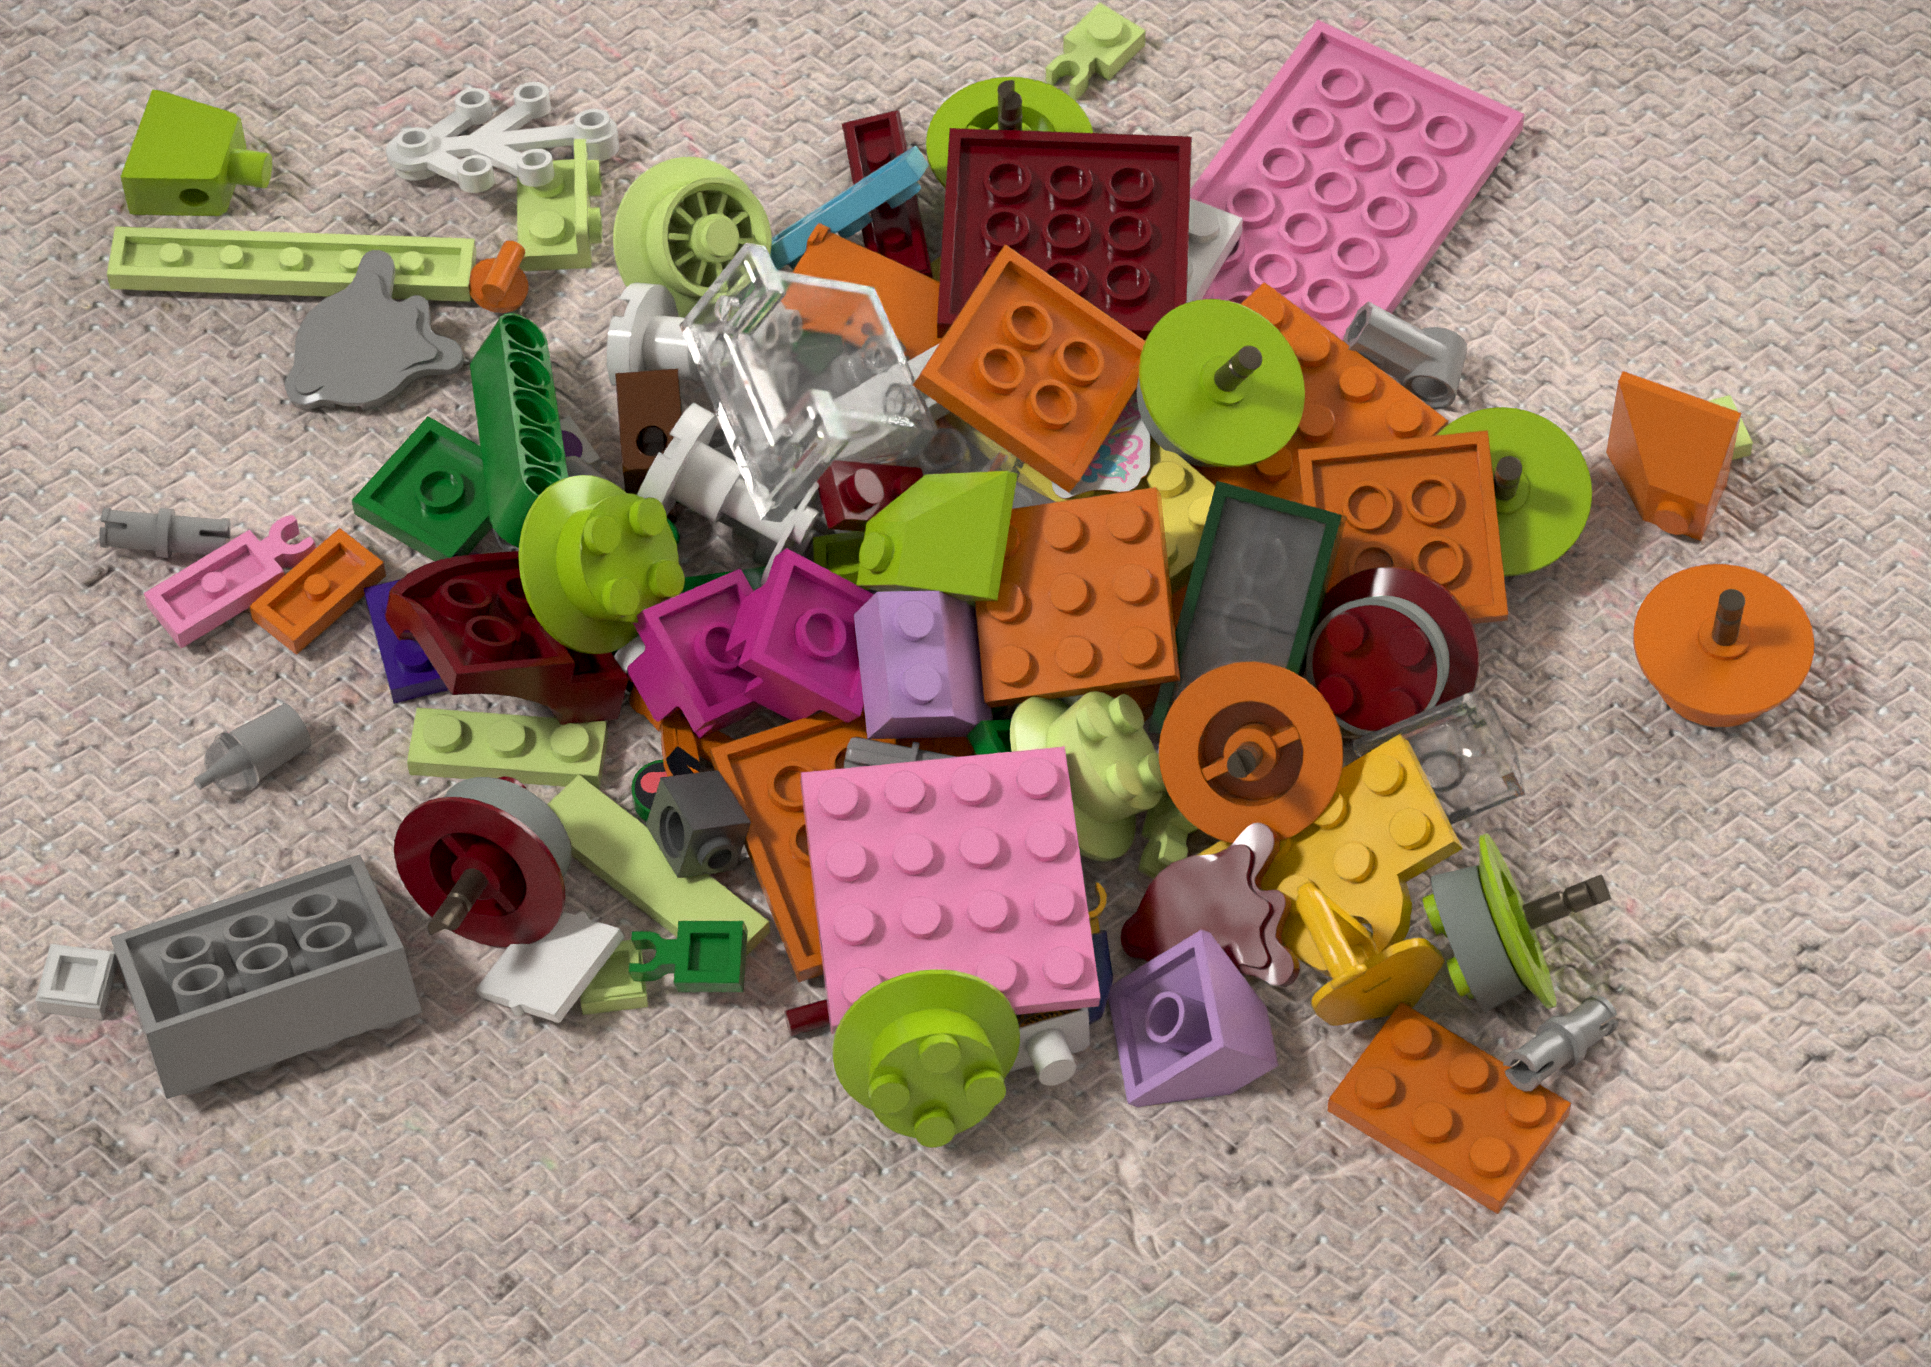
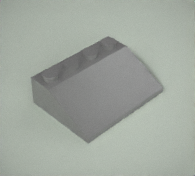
[110,854,422,1099]

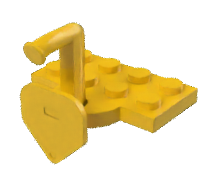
[1197,734,1463,1026]

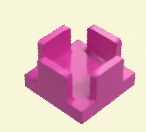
[725,548,874,723]
[627,568,760,739]

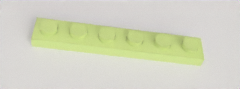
[107,226,477,301]

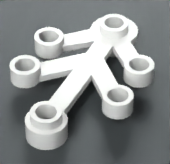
[386,82,619,193]

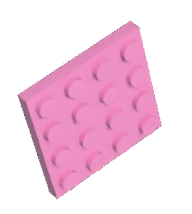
[800,746,1100,1034]

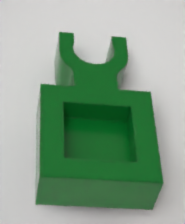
[629,921,748,992]

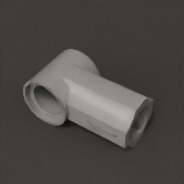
[1343,301,1467,409]

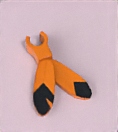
[629,683,735,777]

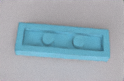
[766,145,929,271]

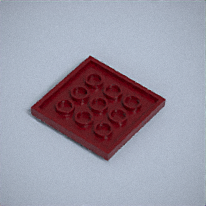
[937,128,1192,341]

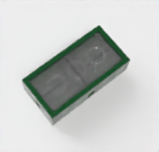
[1148,481,1347,734]

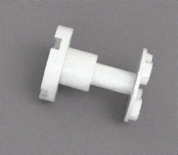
[607,282,800,419]
[638,403,824,585]

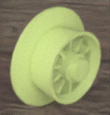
[613,157,772,325]

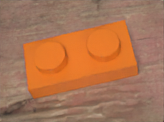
[249,528,386,655]

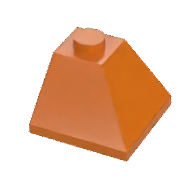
[1606,371,1741,541]

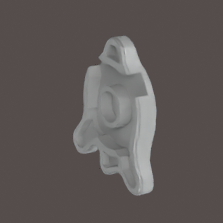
[285,250,464,410]

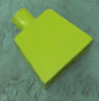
[120,89,272,216]

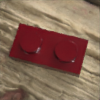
[813,460,923,532]

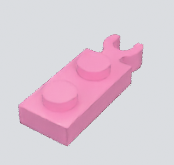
[144,515,316,649]

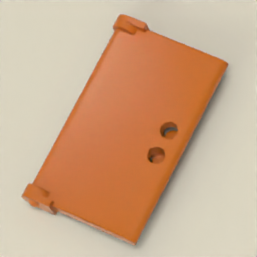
[778,223,943,361]

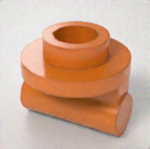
[469,241,529,313]

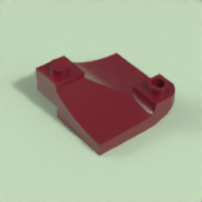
[385,551,628,725]

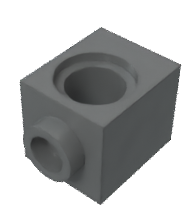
[646,770,751,878]

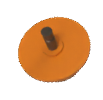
[1633,564,1814,727]

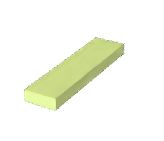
[547,775,770,956]

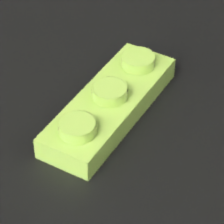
[407,707,608,789]

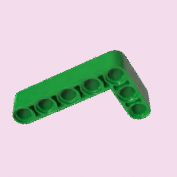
[470,313,680,548]

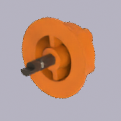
[1159,661,1343,843]

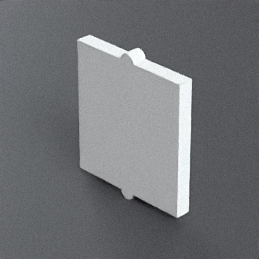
[475,911,625,1023]

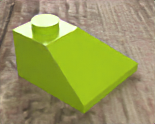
[856,471,1018,601]

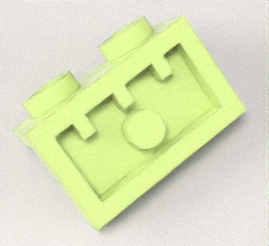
[517,139,602,271]

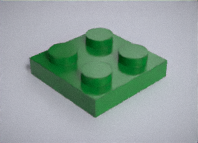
[352,416,493,561]

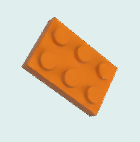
[1327,1002,1571,1214]

